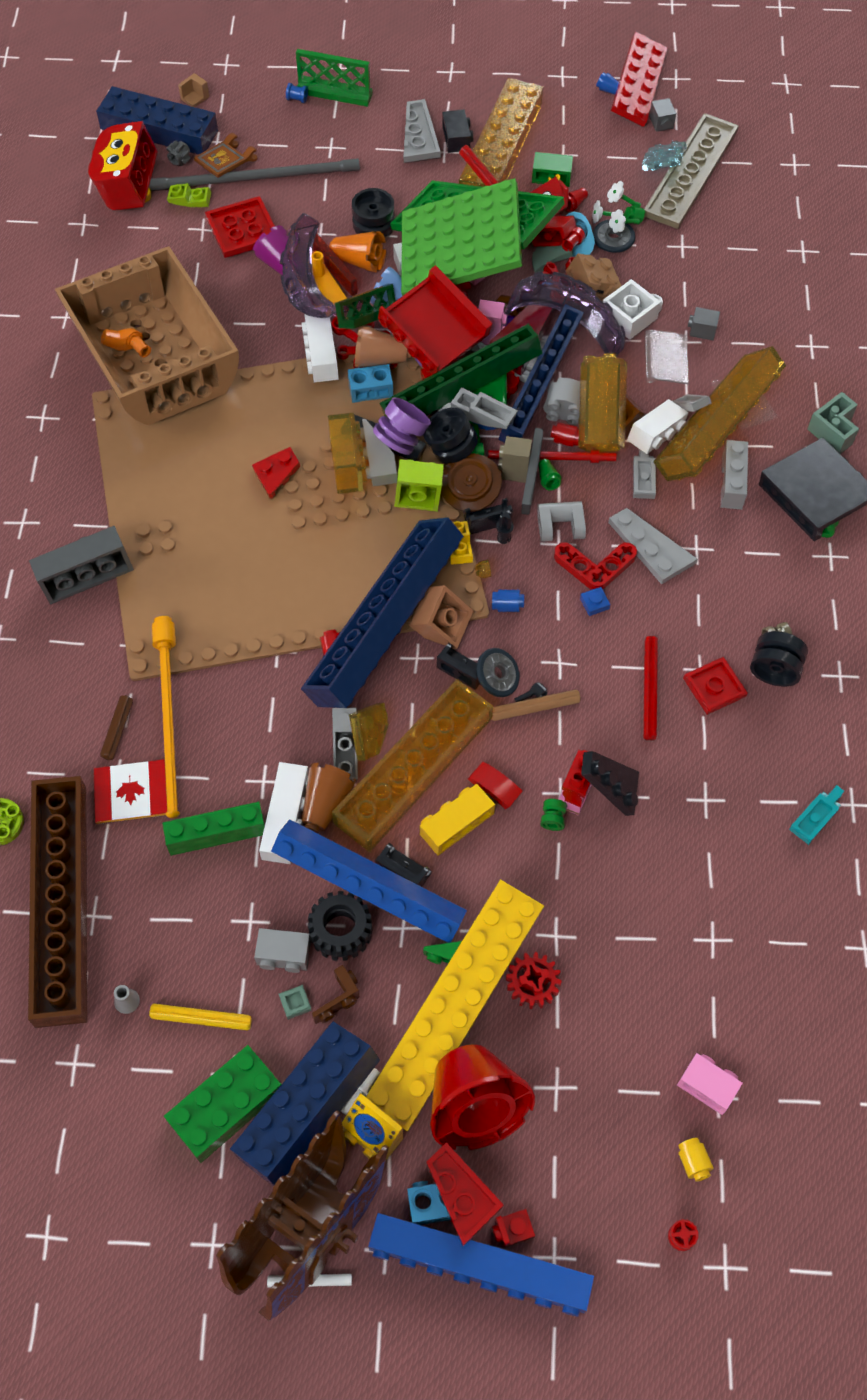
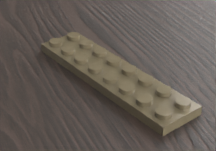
[644,113,739,229]

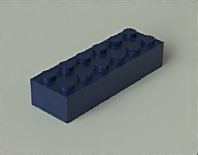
[96,86,218,155]
[230,1021,380,1187]

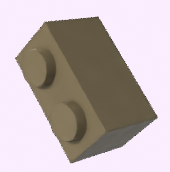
[498,436,532,483]

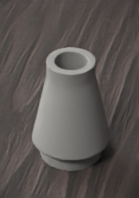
[114,985,140,1014]

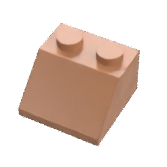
[409,585,473,649]

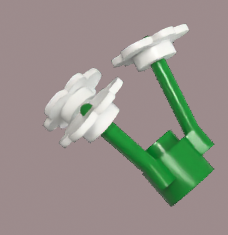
[592,181,645,233]

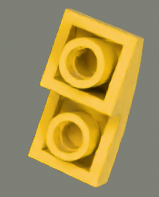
[450,521,473,565]

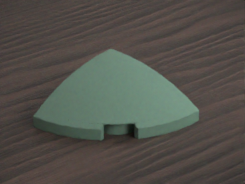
[532,245,573,273]

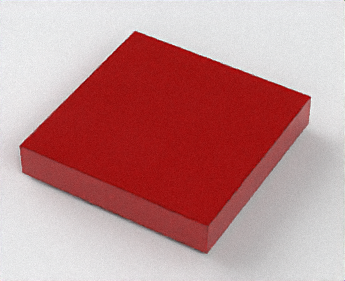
[683,657,748,715]

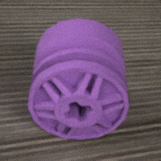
[373,397,431,455]

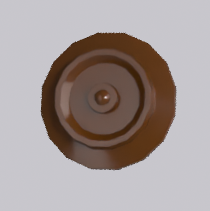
[441,453,502,512]

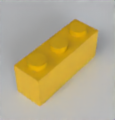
[420,784,495,856]

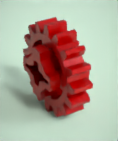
[506,952,562,1009]

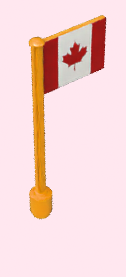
[94,616,180,824]

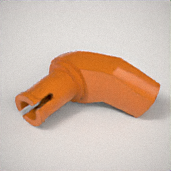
[101,328,151,358]

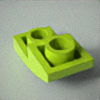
[167,183,211,207]

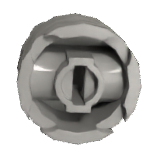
[543,378,590,426]

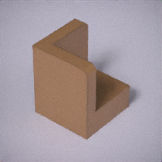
[178,73,209,107]

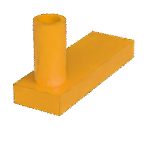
[306,251,349,316]

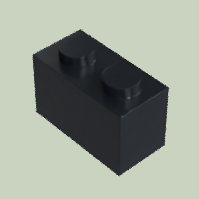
[442,109,474,153]

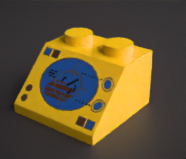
[342,1093,403,1161]

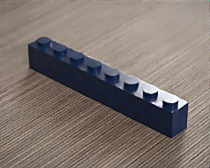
[498,304,584,443]

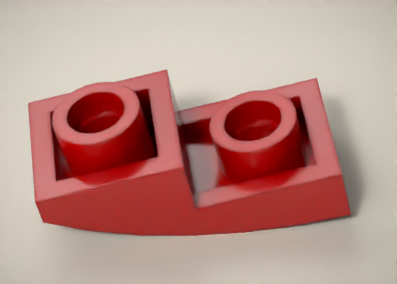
[467,762,523,810]

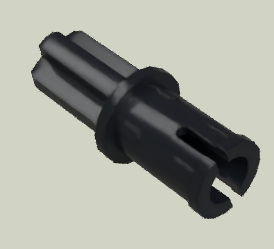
[496,510,514,544]

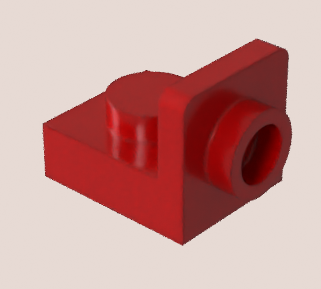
[492,1209,535,1248]

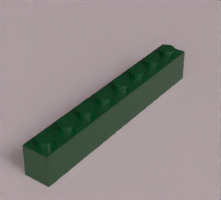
[379,324,543,417]

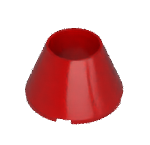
[430,1045,535,1150]

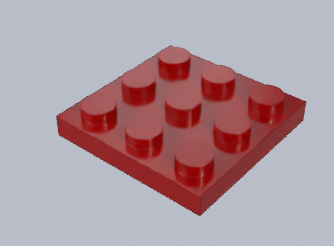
[205,196,275,258]

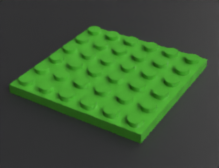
[401,178,522,296]

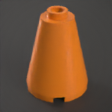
[329,231,386,273]

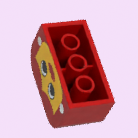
[88,121,158,210]

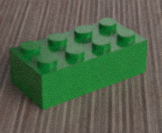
[164,1045,282,1163]

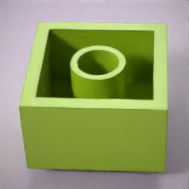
[394,459,444,512]

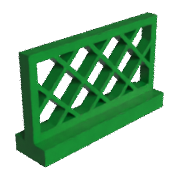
[296,49,373,107]

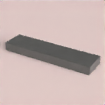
[521,428,543,515]

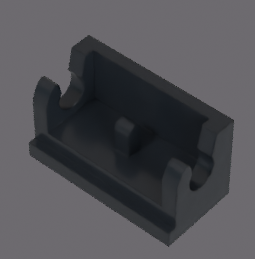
[464,498,513,535]
[437,643,480,690]
[375,843,432,887]

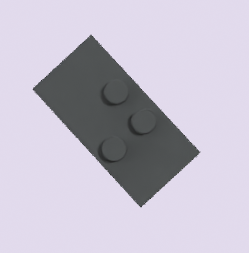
[29,526,134,605]

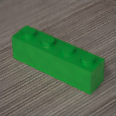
[162,802,265,856]

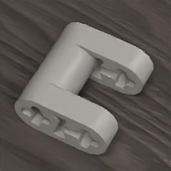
[537,501,586,541]

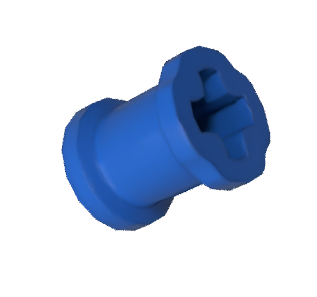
[286,83,308,104]

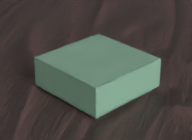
[279,985,312,1020]

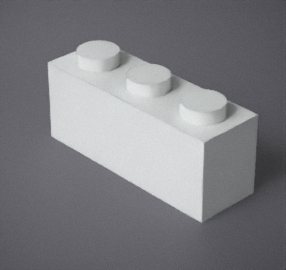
[627,399,689,454]

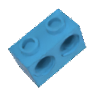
[348,364,393,403]
[407,1181,451,1225]

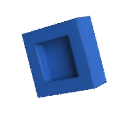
[580,587,610,616]

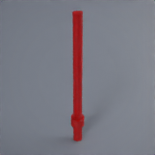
[488,450,616,463]

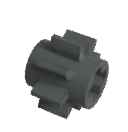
[166,140,191,166]

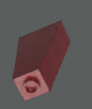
[490,301,552,376]

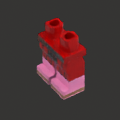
[559,750,592,815]

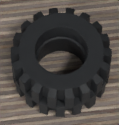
[308,891,372,961]

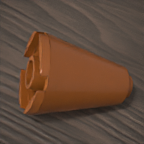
[302,763,356,833]

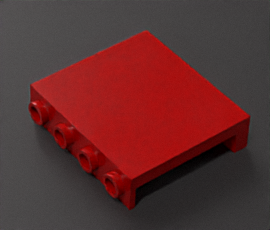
[378,265,493,375]

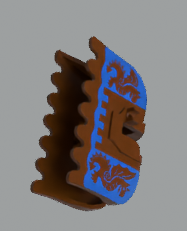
[216,1110,389,1321]

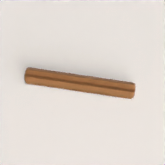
[490,689,581,721]

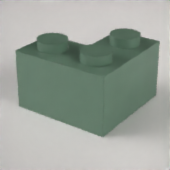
[807,392,859,454]

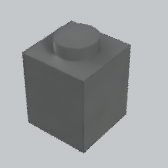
[649,98,676,132]
[687,307,720,341]

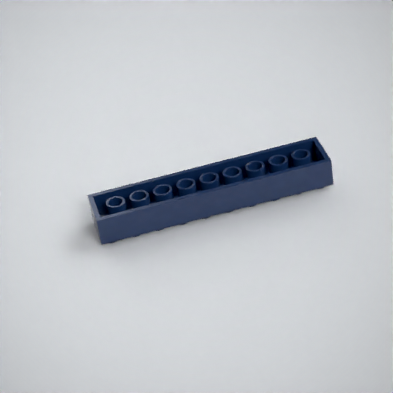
[301,517,464,708]

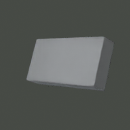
[672,394,711,412]

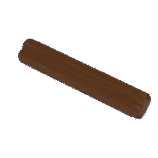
[100,695,133,760]

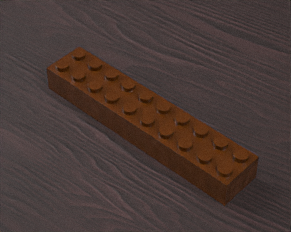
[28,776,87,1028]

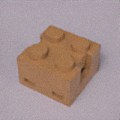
[566,253,621,304]

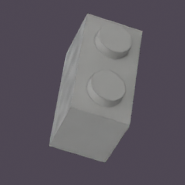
[254,928,311,973]

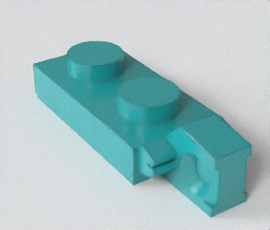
[789,785,844,845]

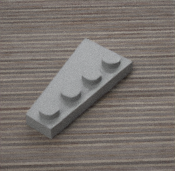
[403,99,441,163]
[608,508,698,584]

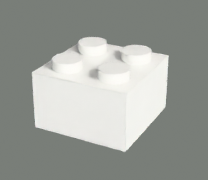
[600,279,661,340]

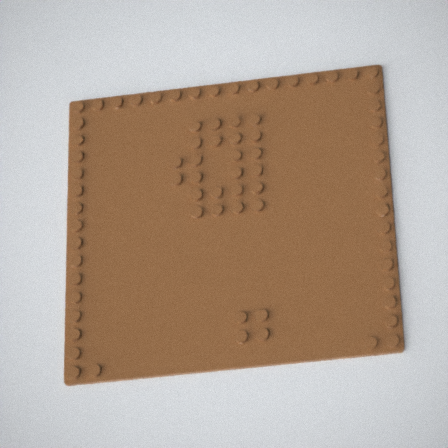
[92,352,489,681]

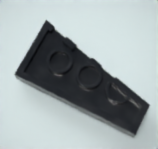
[581,751,639,816]

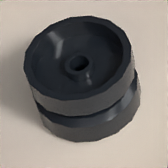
[351,188,395,237]
[423,407,478,464]
[750,631,808,687]

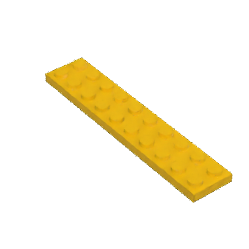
[366,879,544,1132]

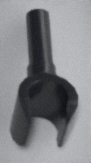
[514,682,547,702]

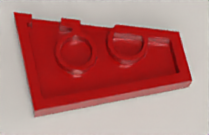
[426,1143,504,1246]

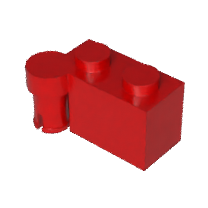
[532,216,585,251]

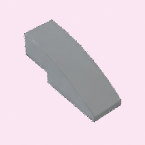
[451,388,518,429]

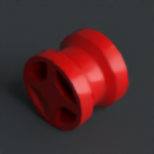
[668,1219,698,1251]

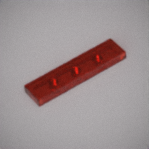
[308,230,358,297]

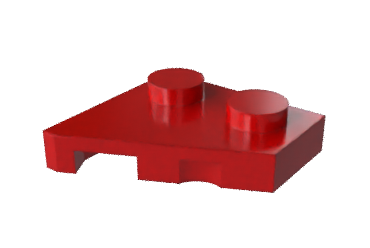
[252,447,301,499]

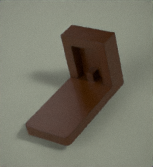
[312,965,360,1024]

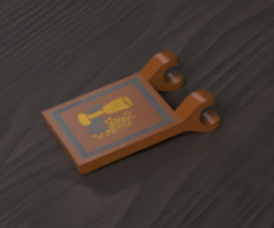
[194,133,258,178]

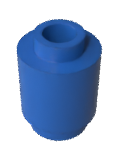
[492,589,524,612]

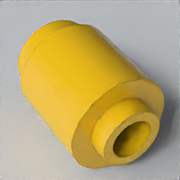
[678,1138,714,1182]

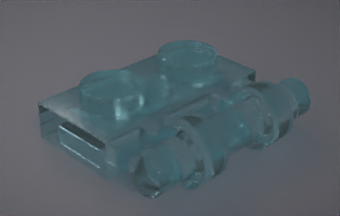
[642,141,687,171]

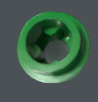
[538,459,562,491]

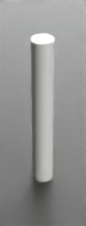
[267,1274,352,1288]

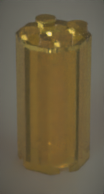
[578,353,627,453]

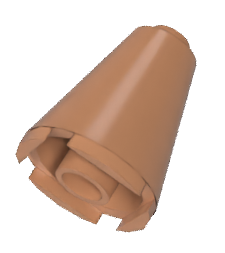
[355,325,411,367]

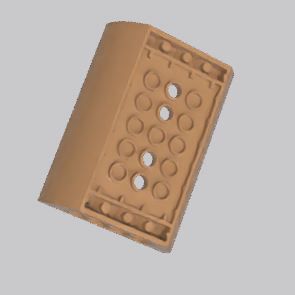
[55,246,239,425]

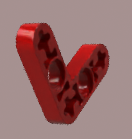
[554,542,637,590]

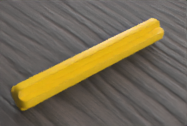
[149,1004,252,1030]

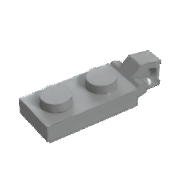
[633,450,656,499]

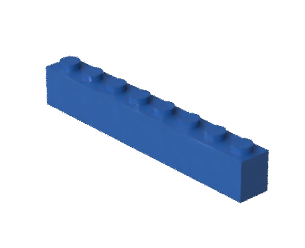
[271,819,467,943]
[368,1213,594,1317]

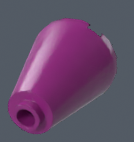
[253,225,306,282]

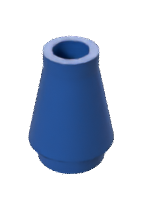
[596,72,619,95]

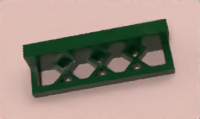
[335,284,397,329]

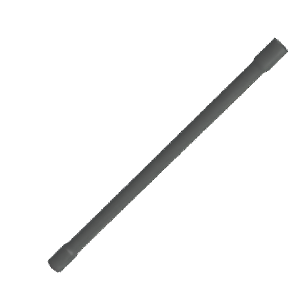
[149,158,360,191]

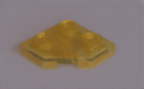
[349,703,389,761]

